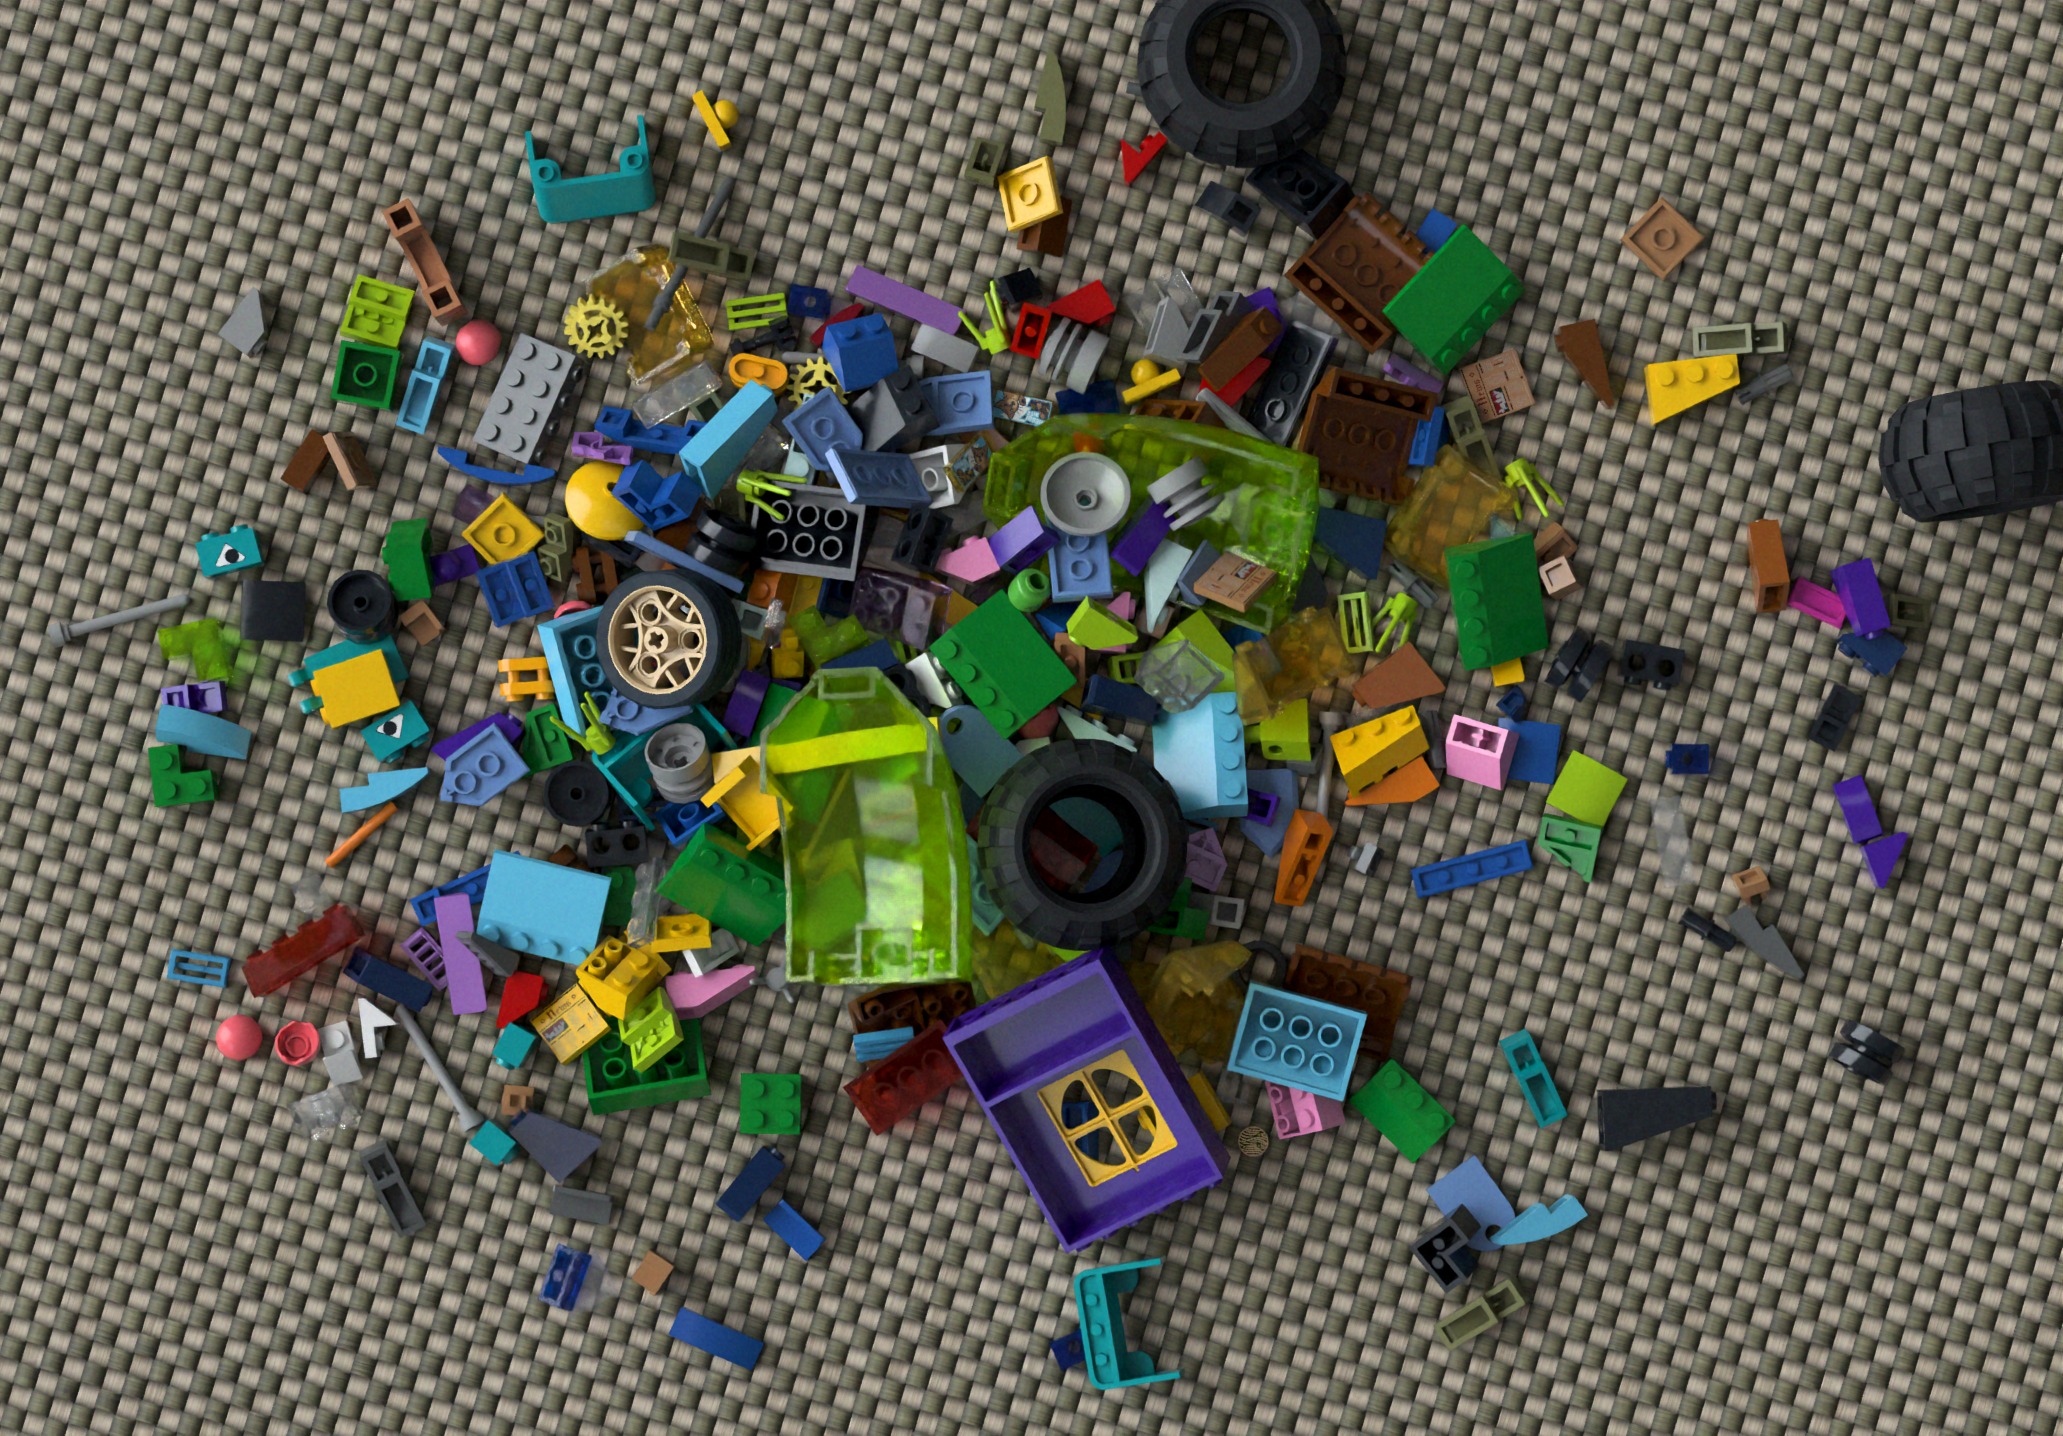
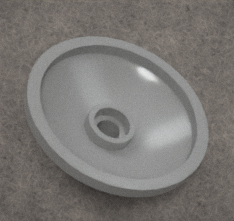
[1040,452,1131,536]

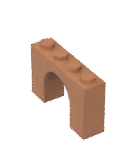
[382,198,469,327]

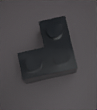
[1409,1203,1481,1294]

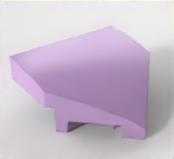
[1184,827,1227,892]

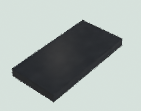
[1246,319,1339,449]

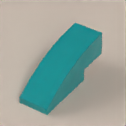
[1498,1029,1568,1128]

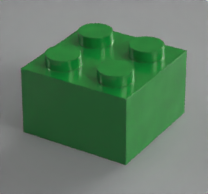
[330,340,404,413]
[740,1073,803,1135]

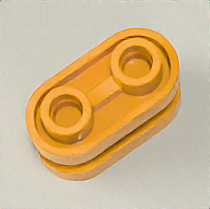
[729,353,789,397]
[498,657,556,702]

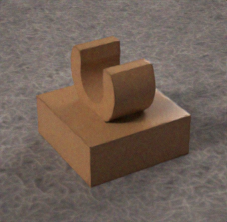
[1731,866,1770,905]
[501,1084,535,1115]

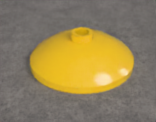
[565,460,646,540]

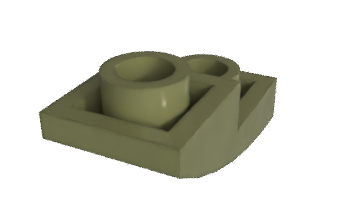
[538,513,573,582]

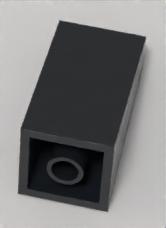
[1596,1085,1717,1151]

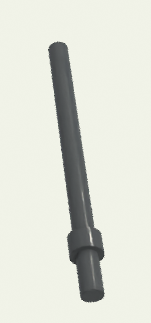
[644,177,735,331]

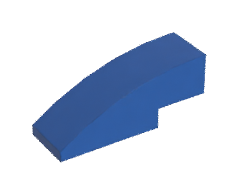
[668,1306,764,1371]

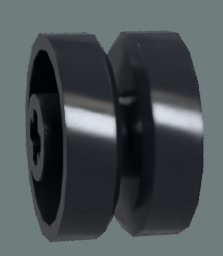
[685,508,762,576]
[327,569,399,645]
[1544,626,1614,703]
[543,761,612,828]
[1827,1019,1906,1087]

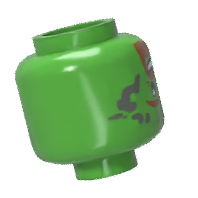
[1008,568,1052,613]

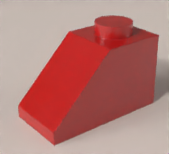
[1046,279,1116,328]
[1010,302,1053,359]
[496,970,550,1029]

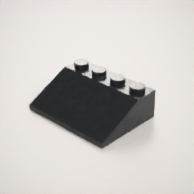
[747,480,879,582]

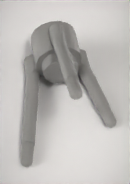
[749,951,794,1003]

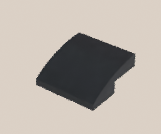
[239,580,306,642]

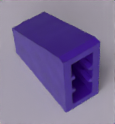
[1108,496,1177,577]
[1829,558,1891,640]
[431,712,525,761]

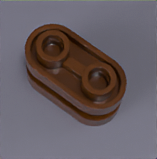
[571,546,620,605]

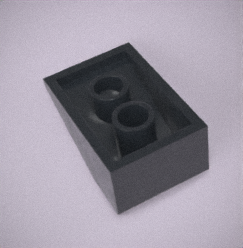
[1245,148,1355,240]
[846,364,941,452]

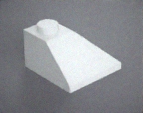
[909,444,974,509]

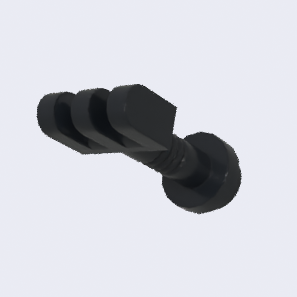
[729,315,798,357]

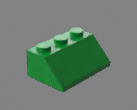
[1348,1058,1456,1163]

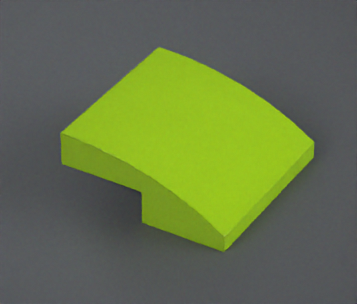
[340,274,415,350]
[1546,749,1628,829]
[618,986,684,1073]

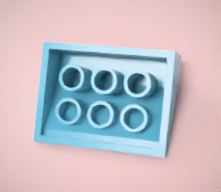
[537,606,639,739]
[1152,692,1248,819]
[476,849,612,966]
[1227,980,1367,1101]

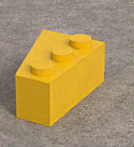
[1644,354,1740,427]
[1329,705,1429,799]

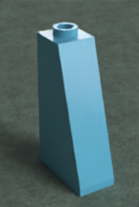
[679,380,778,500]

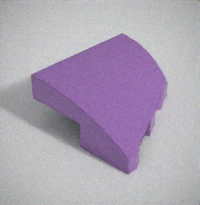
[1382,353,1444,393]
[572,432,634,466]

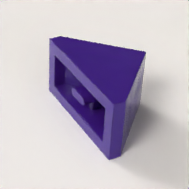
[1239,788,1281,827]
[1859,832,1908,889]

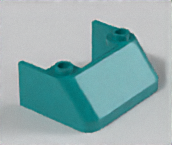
[525,115,656,224]
[592,703,739,831]
[1074,1255,1185,1390]

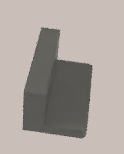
[550,1184,615,1225]

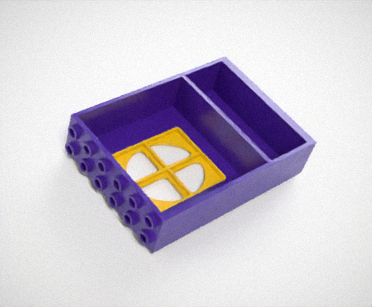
[942,942,1231,1254]

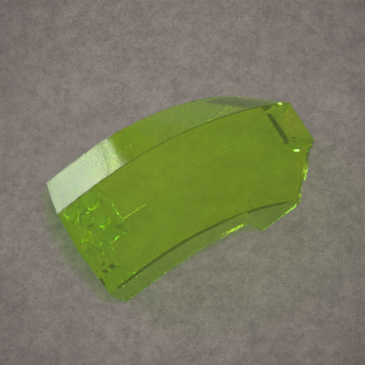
[982,413,1319,635]
[760,667,972,986]

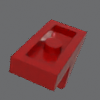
[1121,132,1168,188]

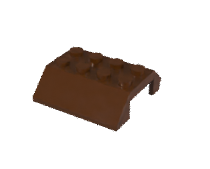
[1284,192,1436,355]
[1297,367,1438,507]
[1282,944,1414,1062]

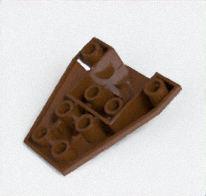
[847,971,976,1087]

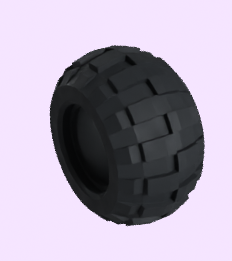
[1137,0,1347,169]
[1878,380,2063,523]
[976,739,1189,951]

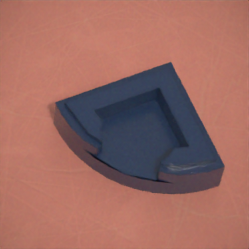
[1496,685,1527,723]

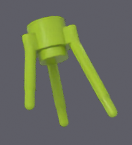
[958,280,1012,355]
[1504,457,1564,520]
[736,469,808,521]
[1361,592,1419,653]
[550,691,616,755]

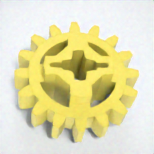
[564,294,629,359]
[787,357,852,410]

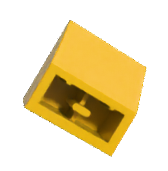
[576,935,659,1021]

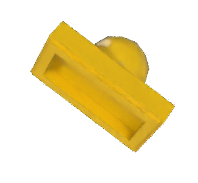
[692,90,739,151]
[1122,359,1181,405]

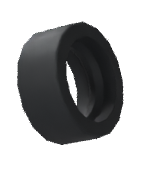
[1230,940,1287,994]

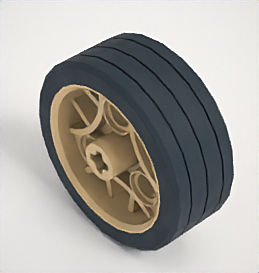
[596,568,742,709]

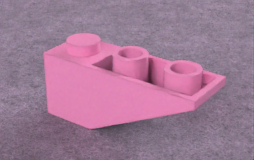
[665,964,757,1020]

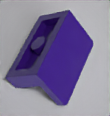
[988,506,1061,575]

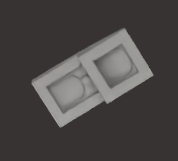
[910,323,981,373]

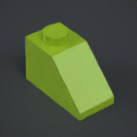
[1066,596,1139,650]

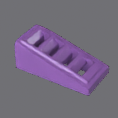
[400,927,448,992]

